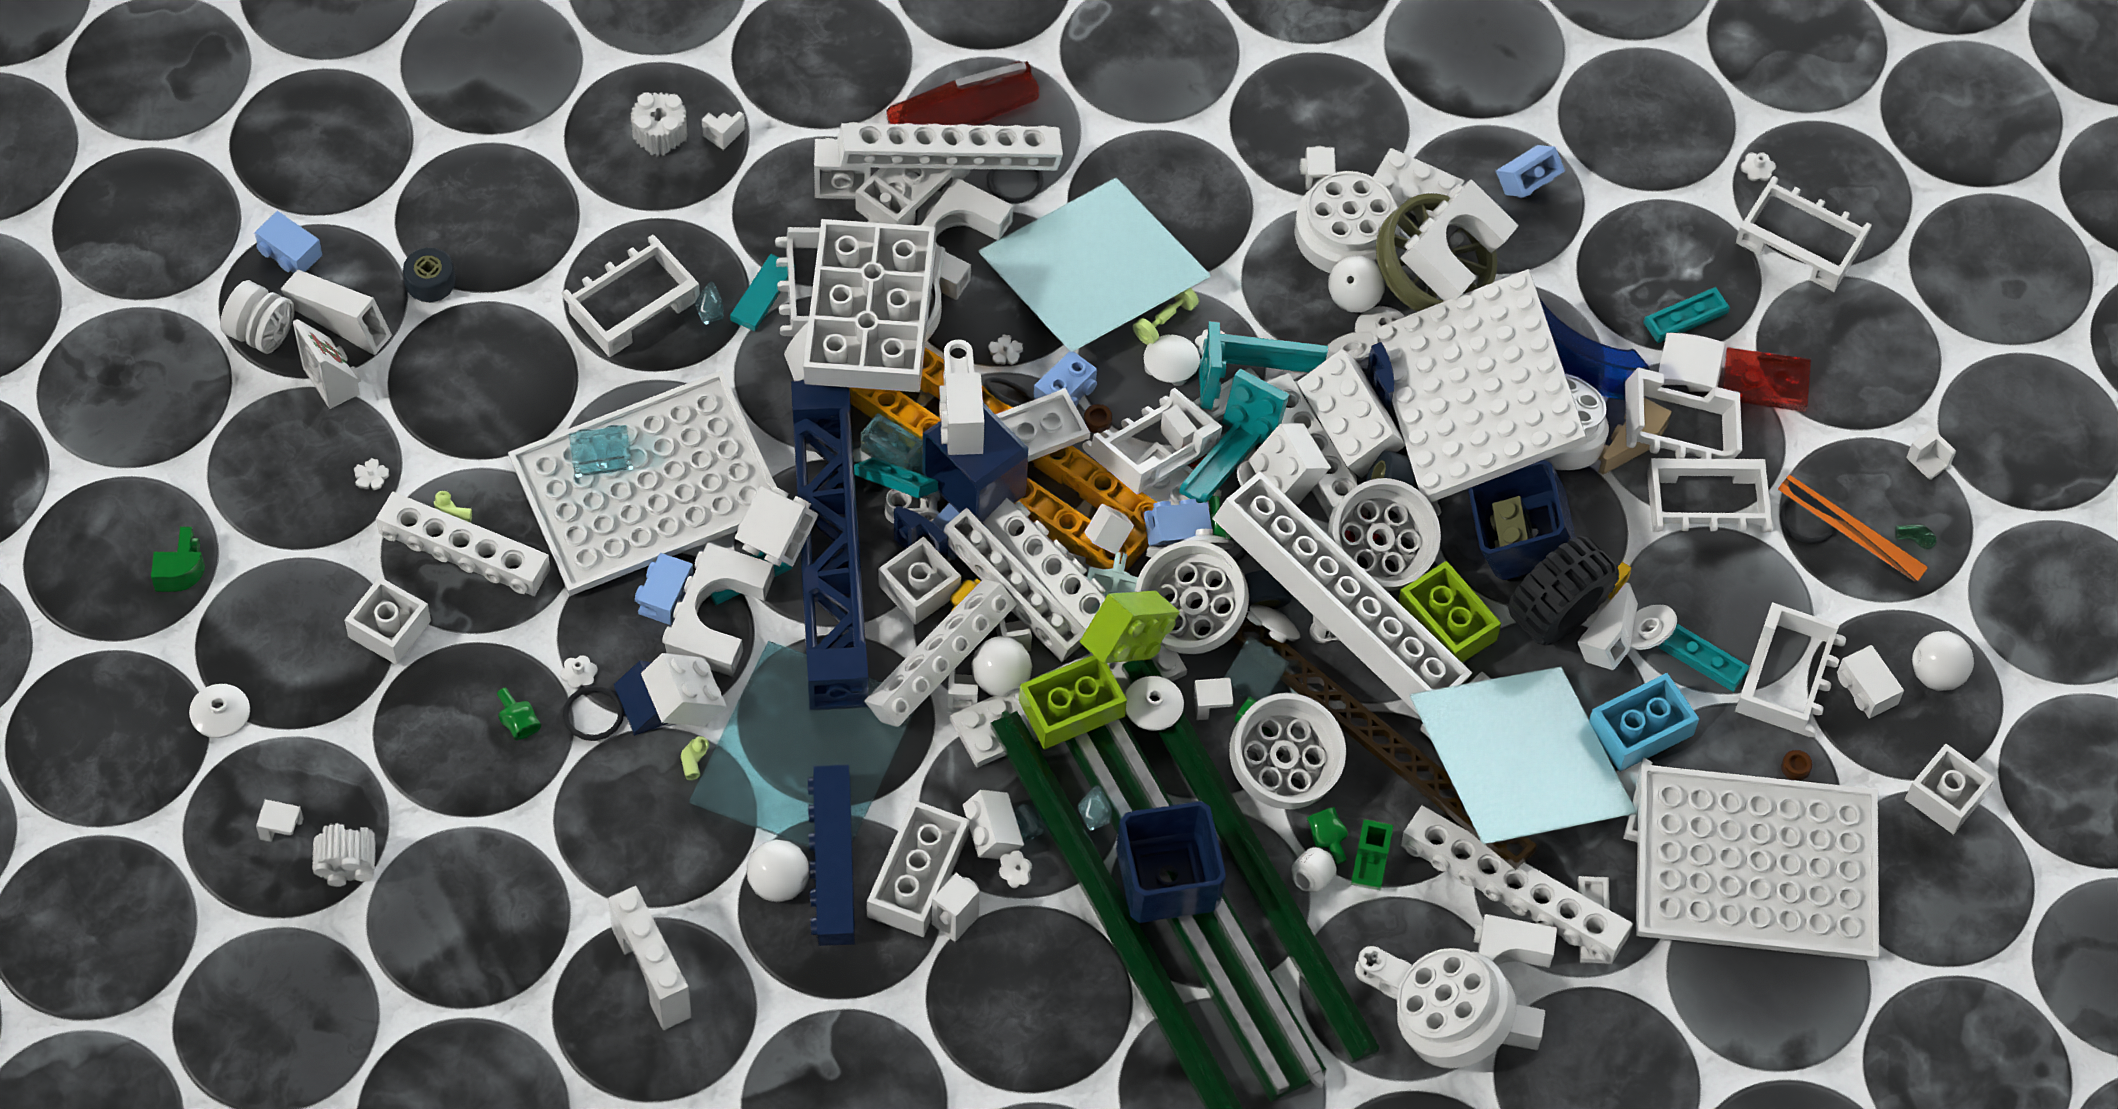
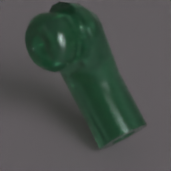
[1895,524,1937,549]

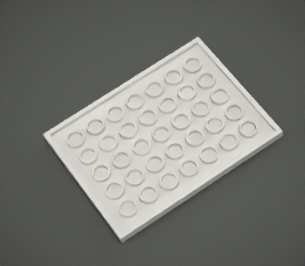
[1370,269,1589,503]
[508,370,777,596]
[1636,764,1879,961]

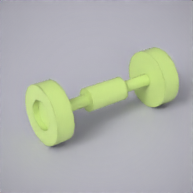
[1133,288,1199,345]

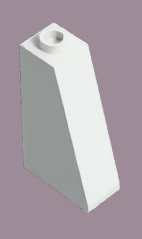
[281,270,392,355]

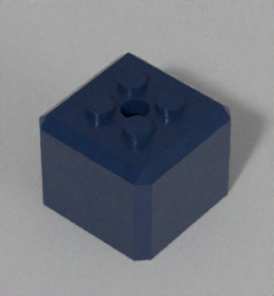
[922,402,1029,525]
[1468,460,1576,580]
[1116,801,1226,923]

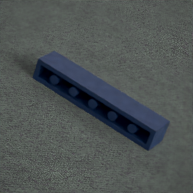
[808,765,855,946]

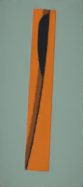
[1778,475,1928,582]

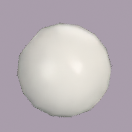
[1328,256,1385,312]
[1912,631,1974,691]
[971,636,1032,697]
[747,840,809,902]

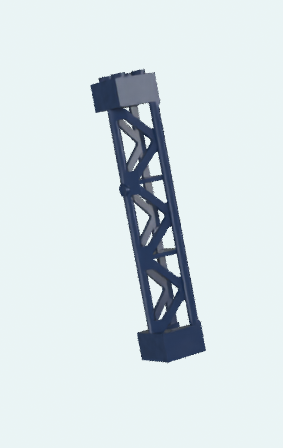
[791,379,868,710]

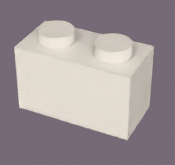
[1837,645,1904,719]
[963,790,1024,859]
[932,873,980,942]

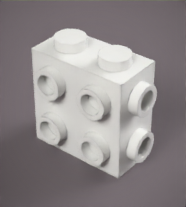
[735,486,819,567]

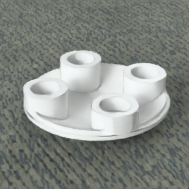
[1144,335,1200,386]
[1247,604,1300,643]

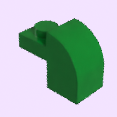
[151,527,205,592]
[1351,819,1394,891]

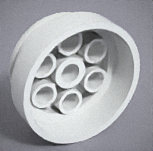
[1295,171,1401,273]
[1544,374,1609,470]
[1327,478,1441,591]
[1135,540,1249,654]
[1229,693,1346,809]
[1397,948,1516,1068]

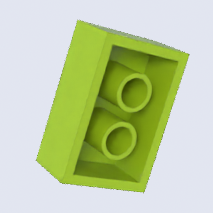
[1398,561,1501,663]
[1079,591,1180,663]
[1018,655,1127,749]

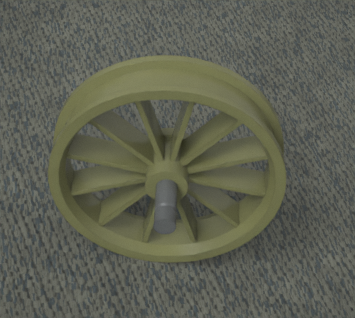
[1376,193,1497,312]

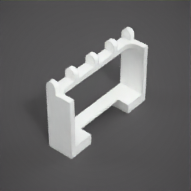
[1735,176,1872,292]
[775,227,820,336]
[561,235,700,357]
[1625,368,1742,459]
[1082,388,1222,495]
[1647,458,1772,533]
[1735,602,1846,737]

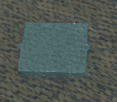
[1224,636,1289,701]

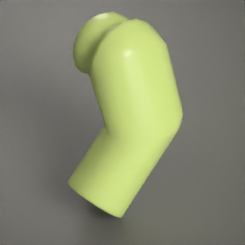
[434,491,472,523]
[681,736,709,780]

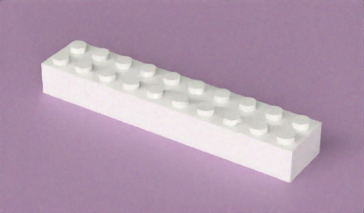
[1212,471,1472,715]

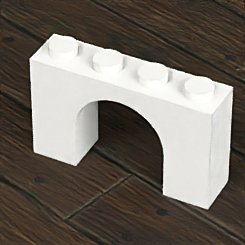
[917,177,1013,300]
[1400,179,1519,301]
[662,542,775,677]
[608,886,691,1030]
[1465,914,1557,1050]

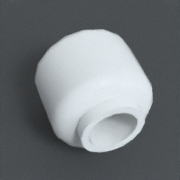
[1291,847,1337,893]

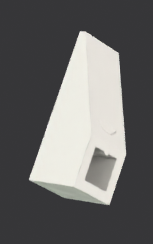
[1578,582,1638,670]

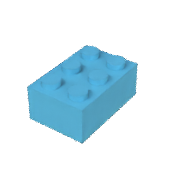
[1589,673,1699,772]

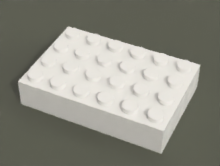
[803,219,936,392]

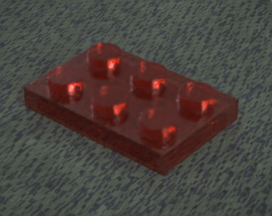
[1722,347,1811,412]

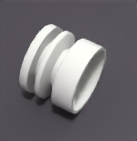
[220,280,295,354]

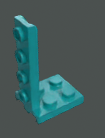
[1199,321,1329,410]
[1179,369,1290,503]

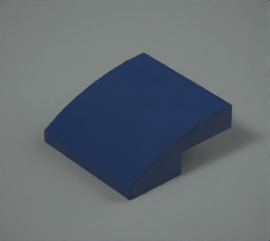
[1366,342,1394,414]
[894,506,948,561]

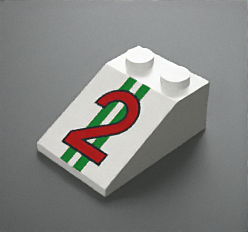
[293,319,361,409]

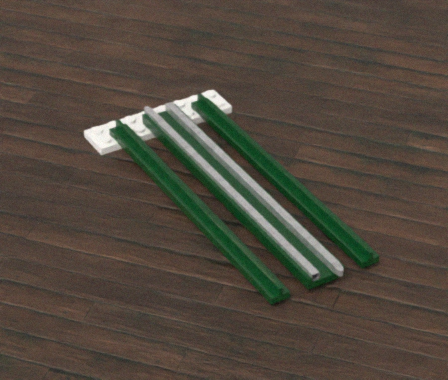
[950,645,1379,1109]

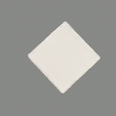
[1160,405,1198,451]

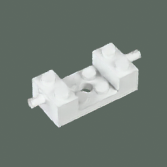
[855,124,970,225]

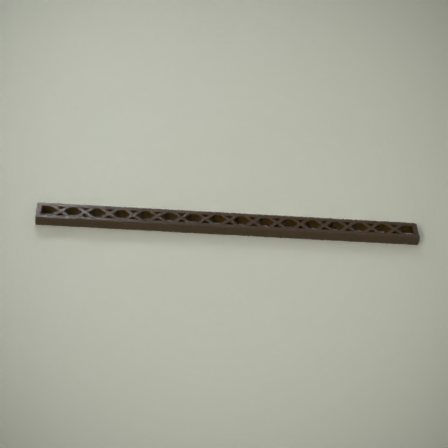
[1182,572,1537,870]

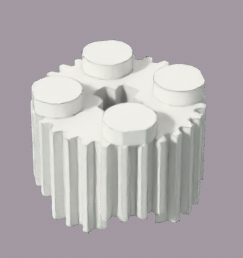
[631,92,687,156]
[313,824,375,887]

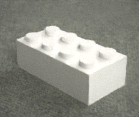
[1297,349,1405,478]
[867,799,969,937]

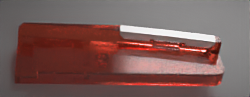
[886,61,1040,126]

